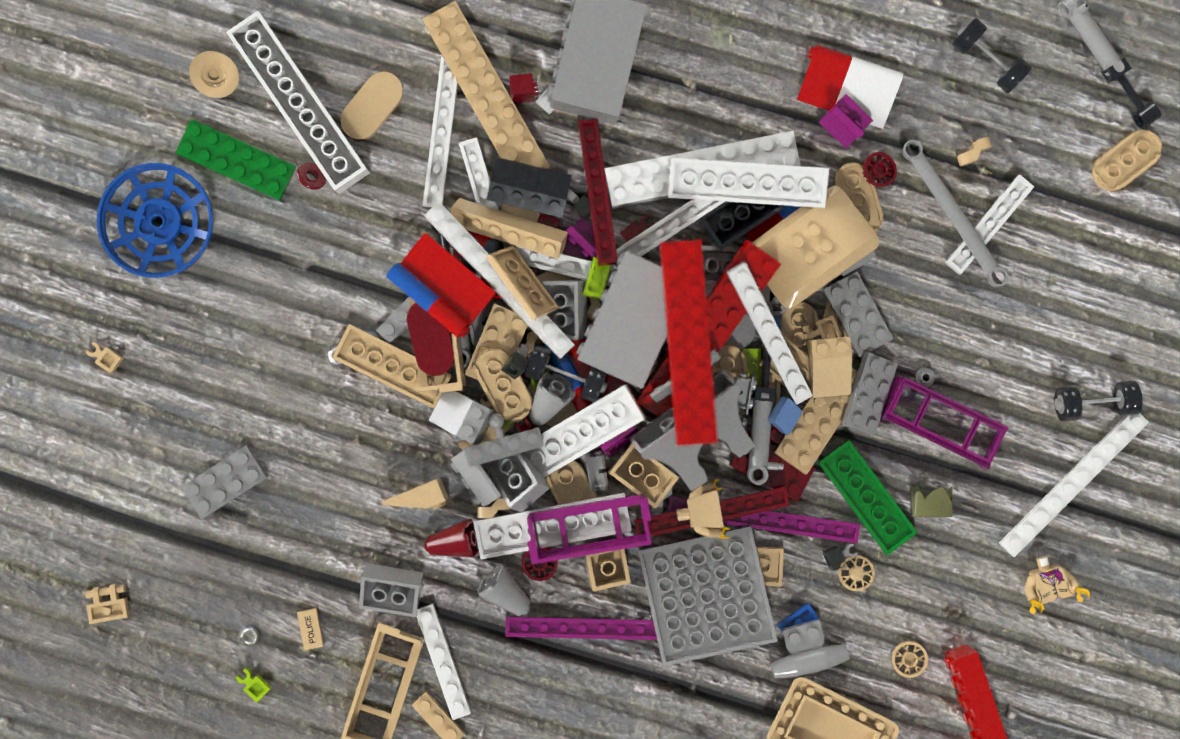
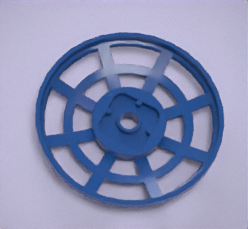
[97,163,214,278]

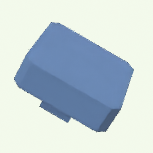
[769,397,802,435]

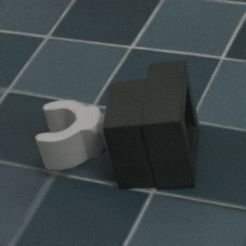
[567,190,591,221]
[501,344,529,379]
[822,543,858,571]

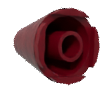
[424,519,479,558]

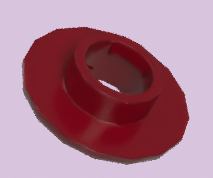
[297,163,326,190]

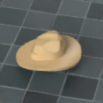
[189,51,239,98]

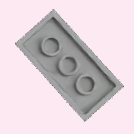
[822,271,893,357]
[841,352,898,436]
[181,445,268,519]

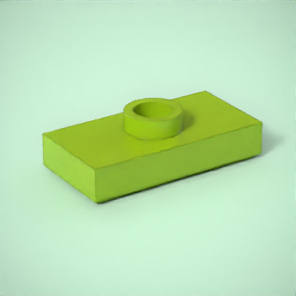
[583,257,611,300]
[741,349,761,387]

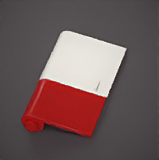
[797,44,903,129]

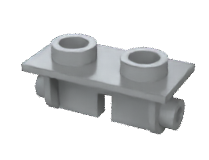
[736,372,757,414]
[585,451,609,492]

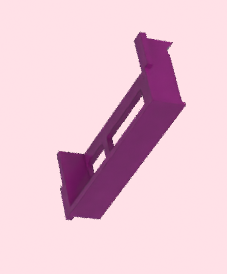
[881,376,1009,470]
[527,494,652,564]

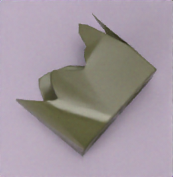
[911,485,953,517]

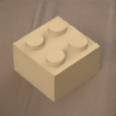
[584,549,631,591]

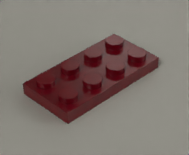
[729,432,815,502]

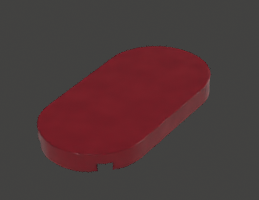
[407,303,455,376]

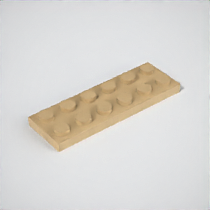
[332,324,453,409]
[774,368,858,475]

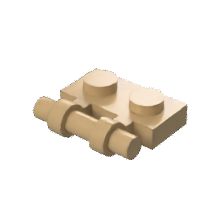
[802,315,842,340]
[85,584,130,624]

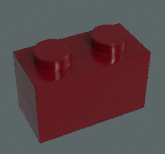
[509,73,539,104]

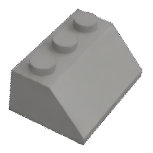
[542,280,587,340]
[451,446,502,507]
[359,563,424,617]

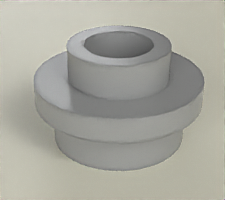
[915,368,935,387]

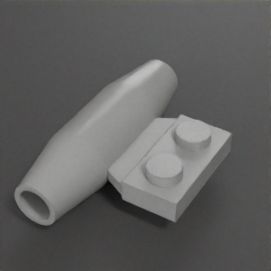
[770,619,850,679]

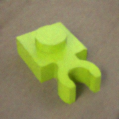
[236,667,272,703]

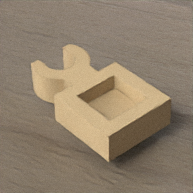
[86,342,124,374]

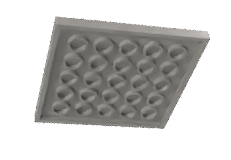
[638,526,778,667]

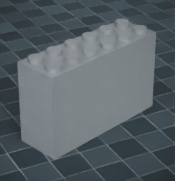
[547,0,647,125]
[576,251,667,389]

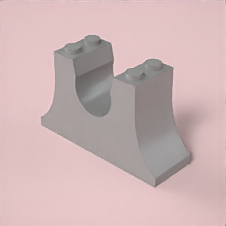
[629,370,755,492]

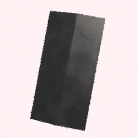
[486,157,572,218]
[698,201,786,250]

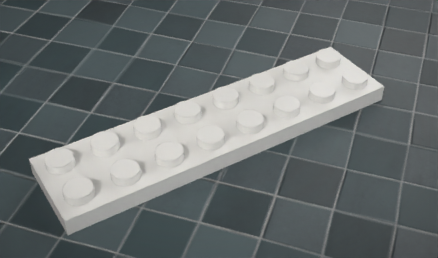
[668,158,829,208]
[523,384,646,477]
[473,492,632,559]

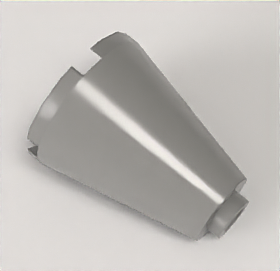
[529,372,576,425]
[477,564,531,616]

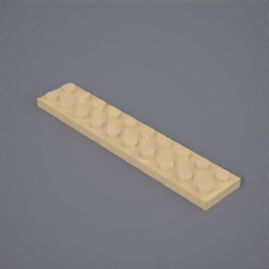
[422,1,550,169]

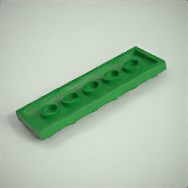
[175,119,296,201]
[817,440,918,556]

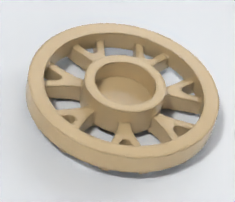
[838,555,875,591]
[891,641,928,678]

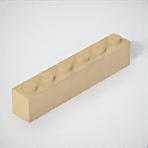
[451,198,568,259]

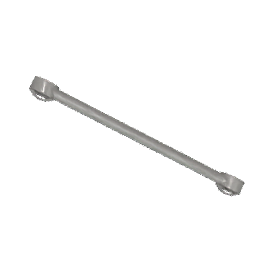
[902,140,1009,288]

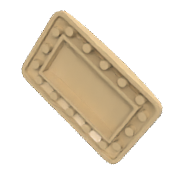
[752,186,879,309]
[766,677,899,739]

